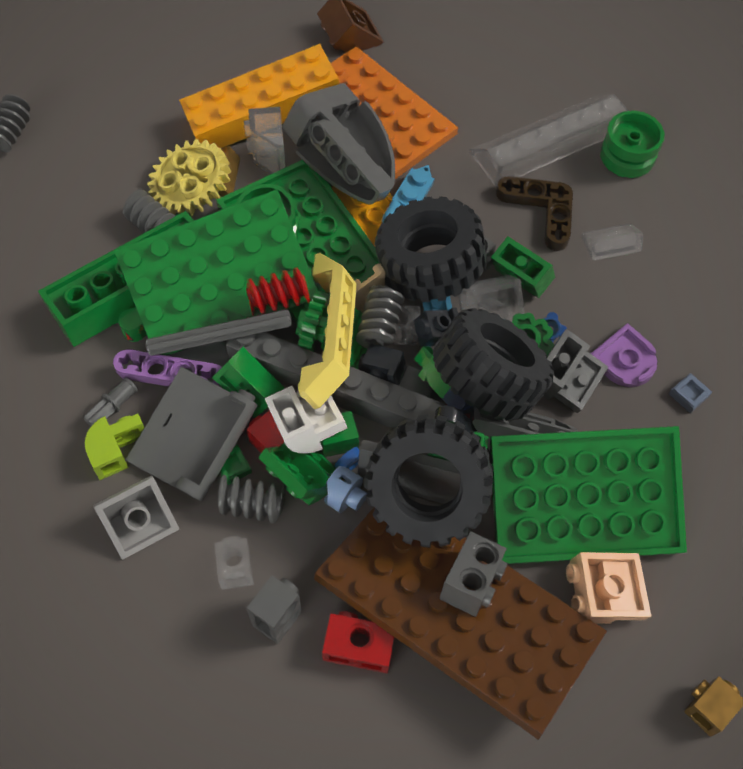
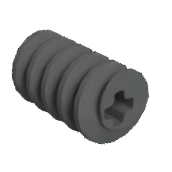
[0,94,31,152]
[123,189,175,233]
[355,285,404,349]
[218,475,286,523]

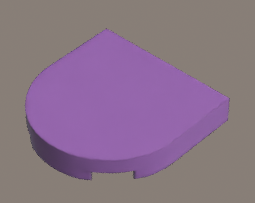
[591,323,657,387]

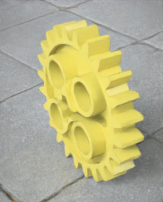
[147,139,231,216]

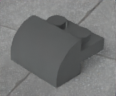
[543,329,608,413]

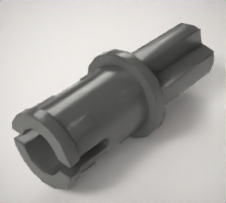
[83,378,138,426]

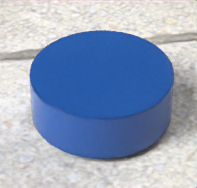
[334,447,360,471]

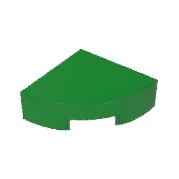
[221,445,252,485]

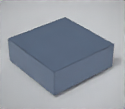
[669,373,712,413]

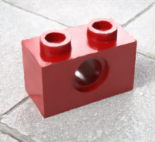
[322,611,395,674]

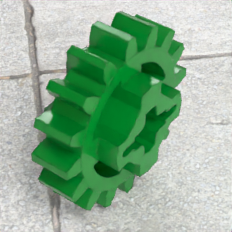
[296,290,330,352]

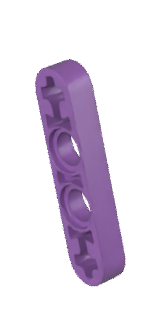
[113,350,222,388]

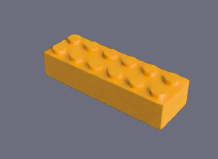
[179,44,340,148]

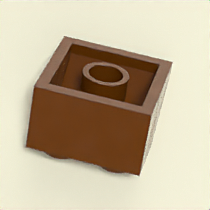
[317,0,384,52]

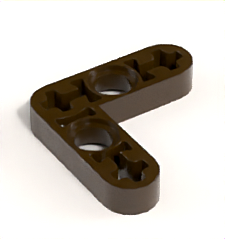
[496,176,573,251]

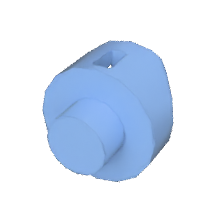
[324,466,367,513]

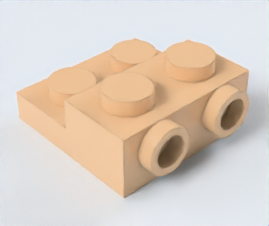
[566,552,651,624]

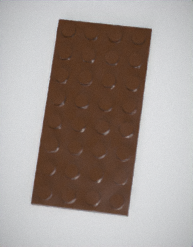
[314,508,607,740]

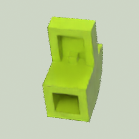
[85,413,145,480]

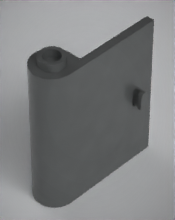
[125,367,258,502]

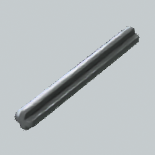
[146,309,292,356]

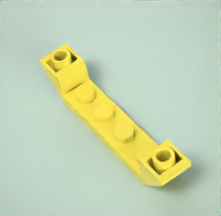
[298,253,357,409]

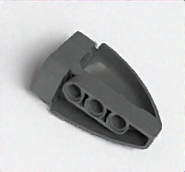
[282,83,395,205]

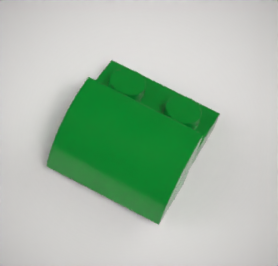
[258,442,342,506]

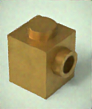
[684,676,743,737]

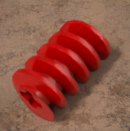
[246,268,310,316]

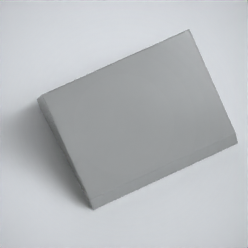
[93,475,179,560]

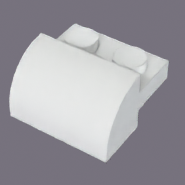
[264,386,347,453]

